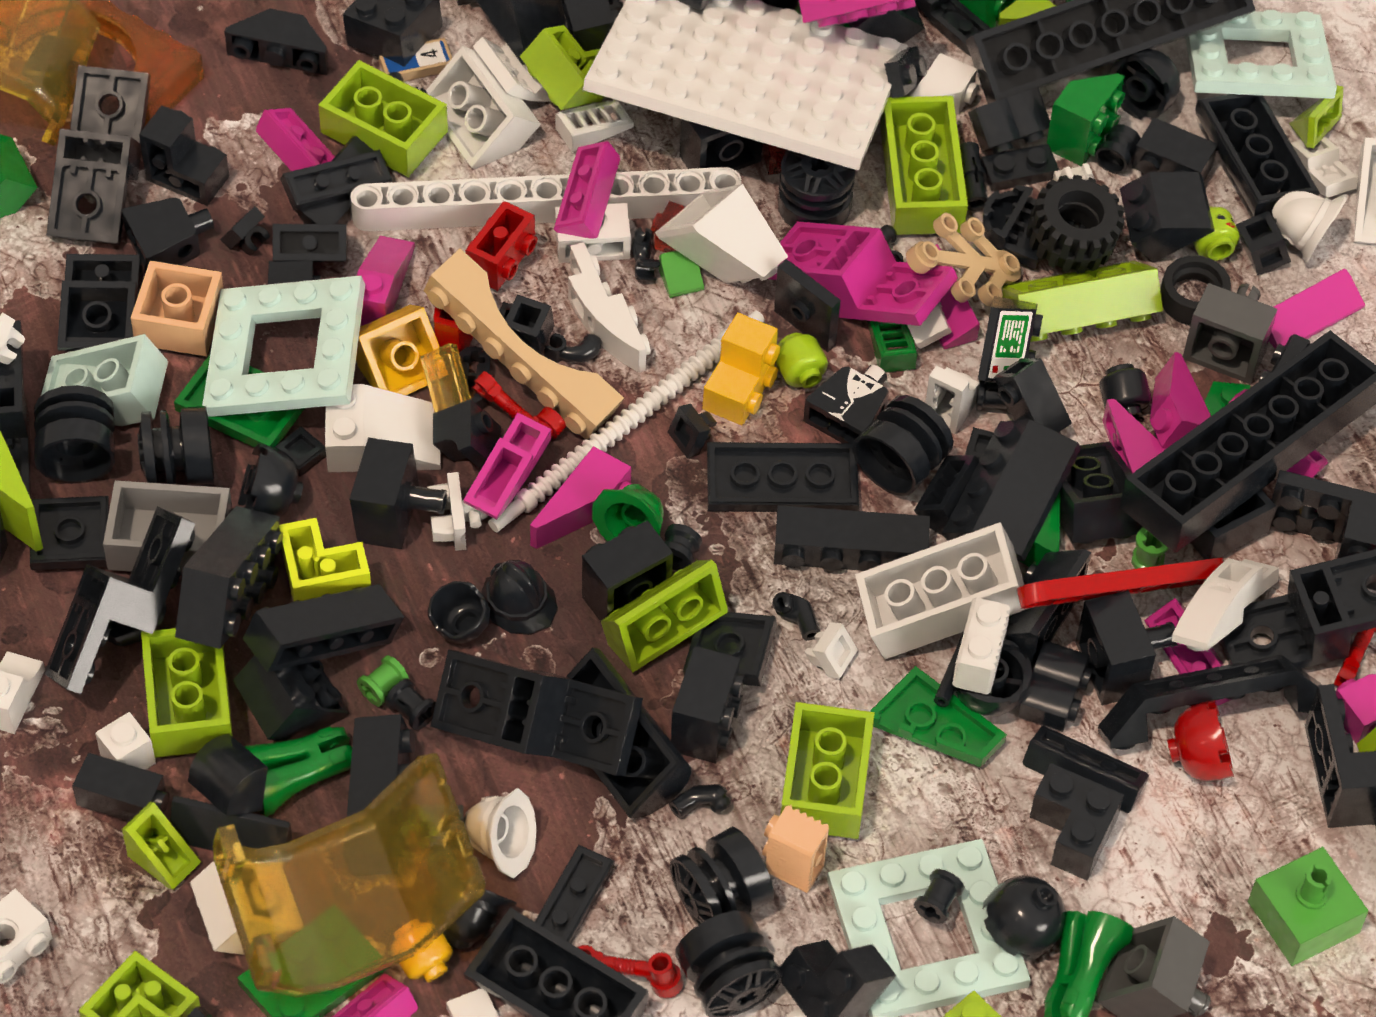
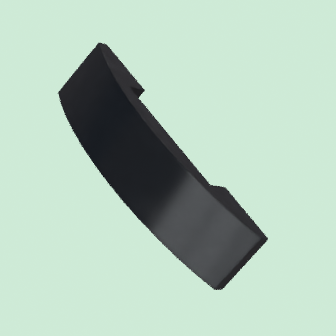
[915,0,991,57]

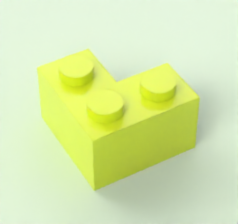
[279,518,371,601]

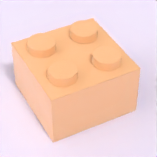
[131,261,224,357]

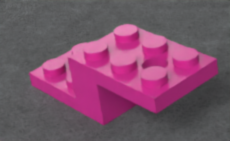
[799,0,916,28]
[768,221,958,326]

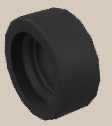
[1160,256,1231,325]

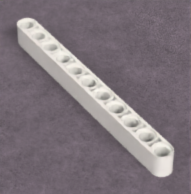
[350,167,741,231]

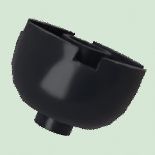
[1110,49,1181,120]
[238,443,303,517]
[953,639,1032,716]
[983,875,1066,959]

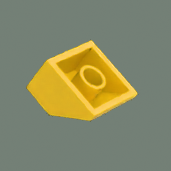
[356,305,451,395]

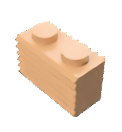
[762,805,829,893]

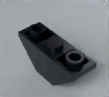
[224,8,329,76]

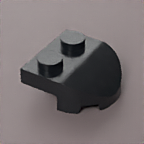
[982,185,1040,269]

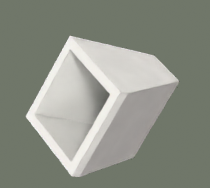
[655,184,788,284]

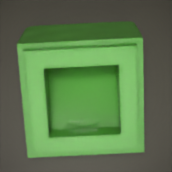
[659,250,704,298]

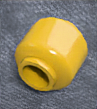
[391,918,453,983]

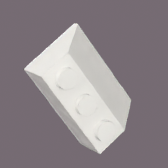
[426,46,541,169]

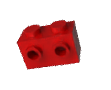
[465,201,538,291]

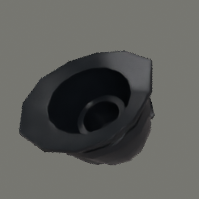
[481,560,558,635]
[432,867,517,950]

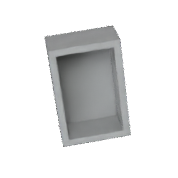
[103,481,233,575]

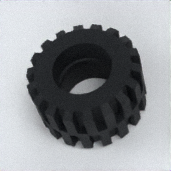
[1027,175,1125,274]

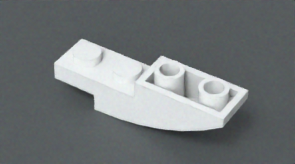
[568,242,650,373]
[1172,558,1279,651]

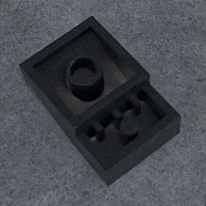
[57,254,143,351]

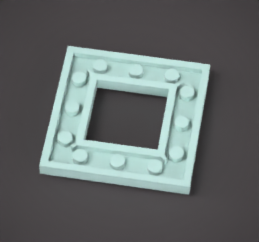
[1186,10,1337,99]
[202,276,366,417]
[827,839,1031,1017]

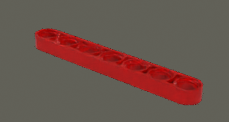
[1016,558,1224,609]

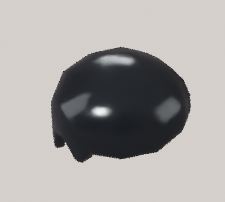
[428,581,490,644]

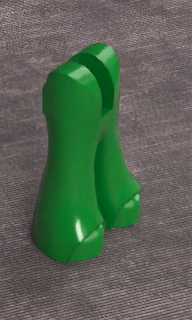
[244,726,352,816]
[1044,911,1134,1017]

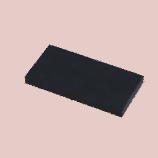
[707,442,859,512]

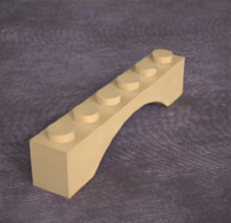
[423,248,624,439]

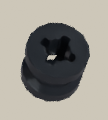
[664,524,702,571]

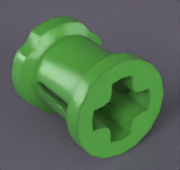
[1131,527,1168,569]
[357,655,409,707]

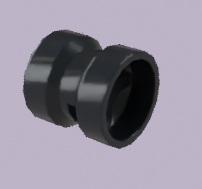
[1095,124,1141,174]

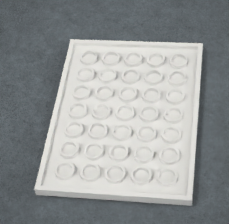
[583,0,908,170]

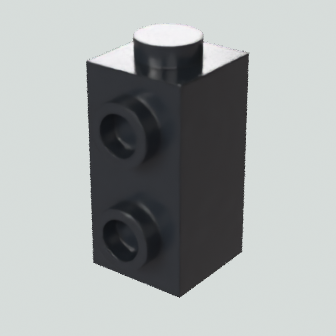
[994,358,1072,434]
[72,752,169,822]

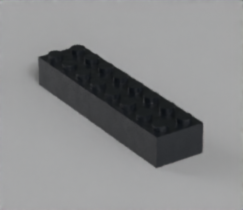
[966,0,1256,103]
[1119,330,1376,553]

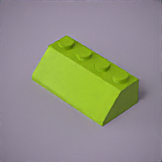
[1001,260,1163,342]

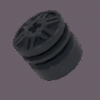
[778,150,856,227]
[34,385,115,484]
[852,395,954,496]
[137,406,214,486]
[670,826,774,925]
[675,910,783,1017]

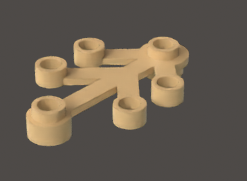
[906,213,1021,306]

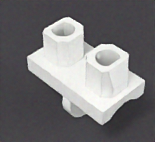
[427,472,489,551]

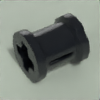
[976,380,1011,413]
[386,679,436,730]
[914,869,965,924]

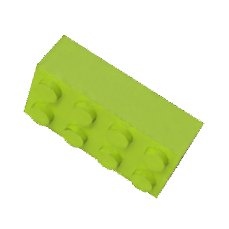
[880,96,968,235]

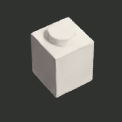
[95,712,156,770]

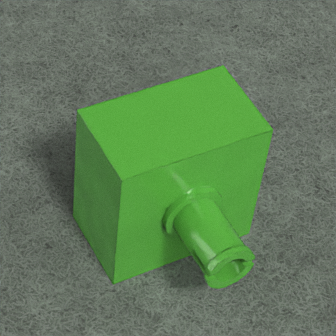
[1248,847,1369,966]

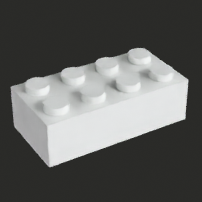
[855,522,1029,659]

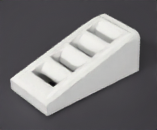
[555,100,634,153]

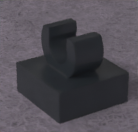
[220,206,270,255]
[668,403,717,458]

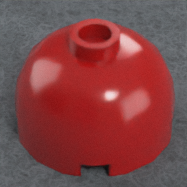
[1167,700,1234,781]

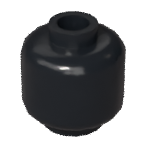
[1099,363,1151,419]

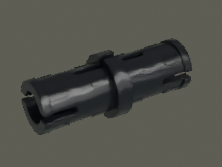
[960,142,988,211]

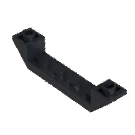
[1098,655,1322,750]

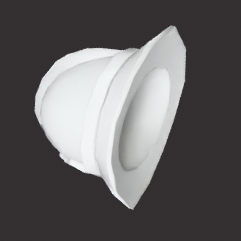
[1272,191,1347,265]
[464,788,537,878]

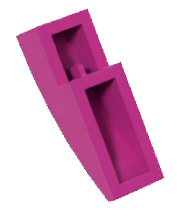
[463,413,551,520]

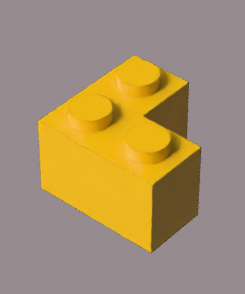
[703,312,781,426]

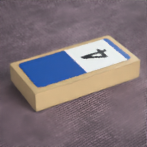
[378,37,452,81]

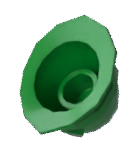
[592,484,664,541]

